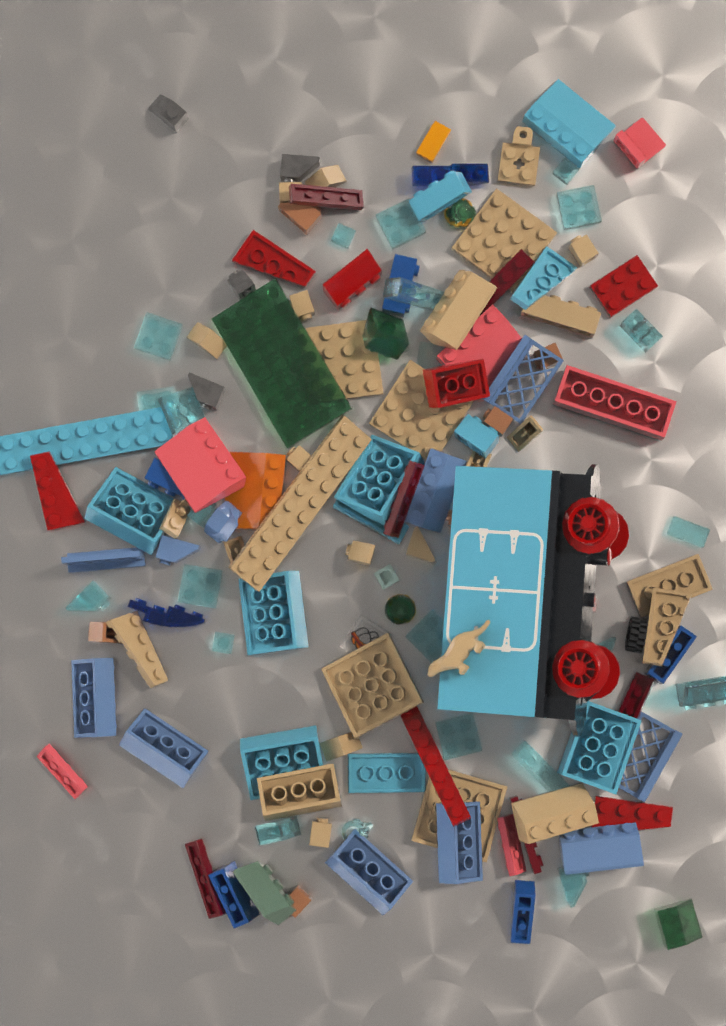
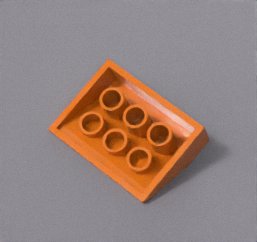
[224,452,287,531]

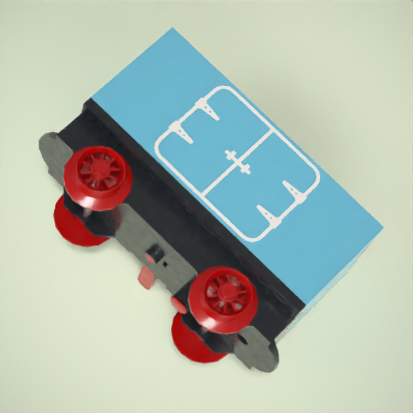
[437,464,629,737]

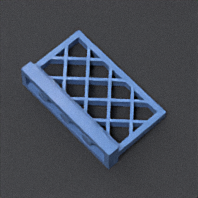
[482,335,564,424]
[61,547,146,573]
[619,712,683,803]

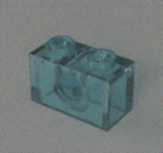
[620,309,663,353]

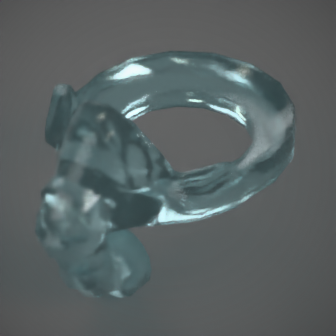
[342,818,373,840]

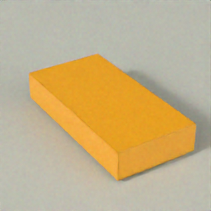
[416,121,451,163]

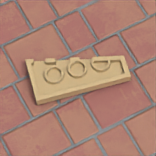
[643,588,692,666]
[106,611,168,688]

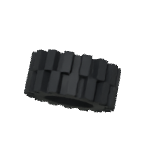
[625,616,648,653]

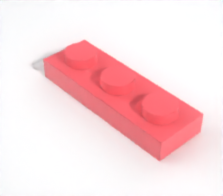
[36,744,88,799]
[497,814,527,876]

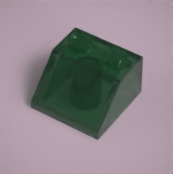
[362,308,409,360]
[654,898,702,950]

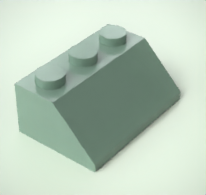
[233,861,296,925]

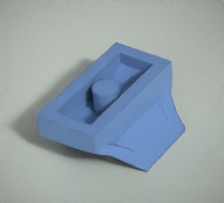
[204,501,242,543]

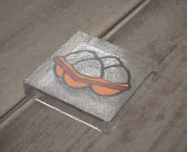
[340,614,393,653]

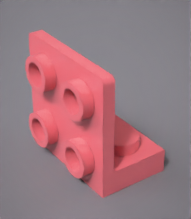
[613,118,666,169]

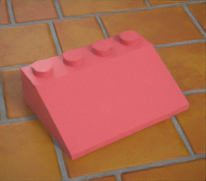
[436,304,522,387]
[154,417,246,513]

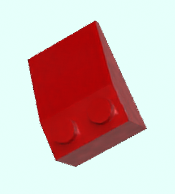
[423,359,490,408]

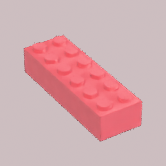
[553,365,677,441]

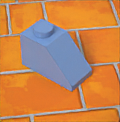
[156,535,201,566]

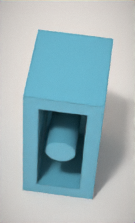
[454,414,499,459]

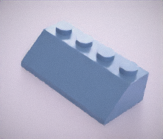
[405,448,467,533]
[71,658,117,738]
[119,708,208,788]
[436,801,483,884]
[559,822,644,875]
[325,829,413,915]

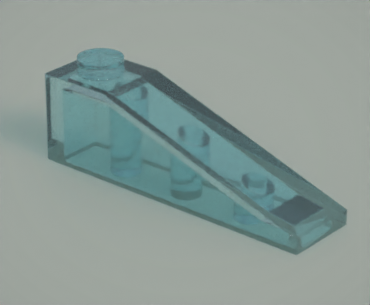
[383,277,444,310]
[510,740,570,792]

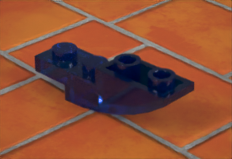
[411,164,489,186]
[128,598,207,628]

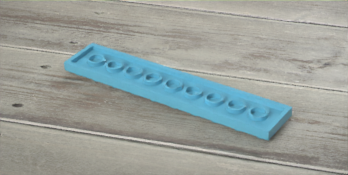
[0,406,173,475]

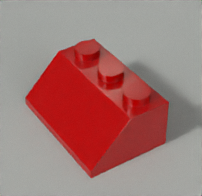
[323,249,382,309]

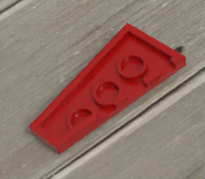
[30,451,86,530]
[591,796,673,830]

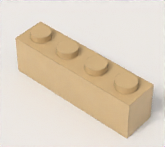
[520,295,601,338]

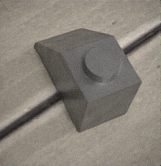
[148,94,189,133]
[280,154,320,182]
[227,269,256,302]
[188,372,226,411]

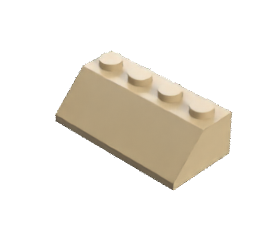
[420,270,497,350]
[257,763,342,821]
[511,783,599,844]

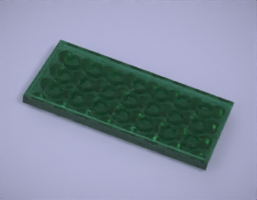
[212,278,353,449]

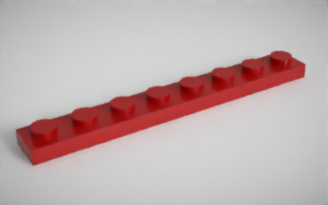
[400,706,471,827]

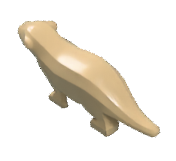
[427,620,490,677]

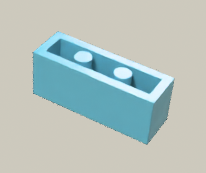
[409,171,472,221]

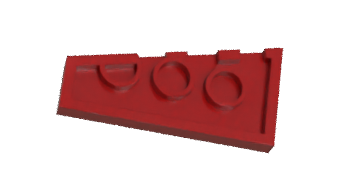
[232,230,316,288]

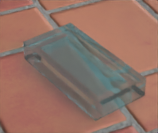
[667,516,710,548]

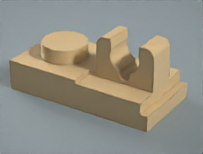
[159,498,191,539]

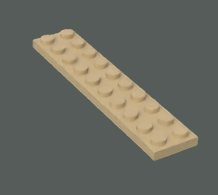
[228,415,372,592]

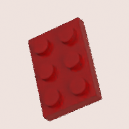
[590,255,658,318]

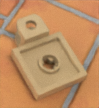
[498,126,540,186]

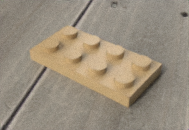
[626,554,713,618]

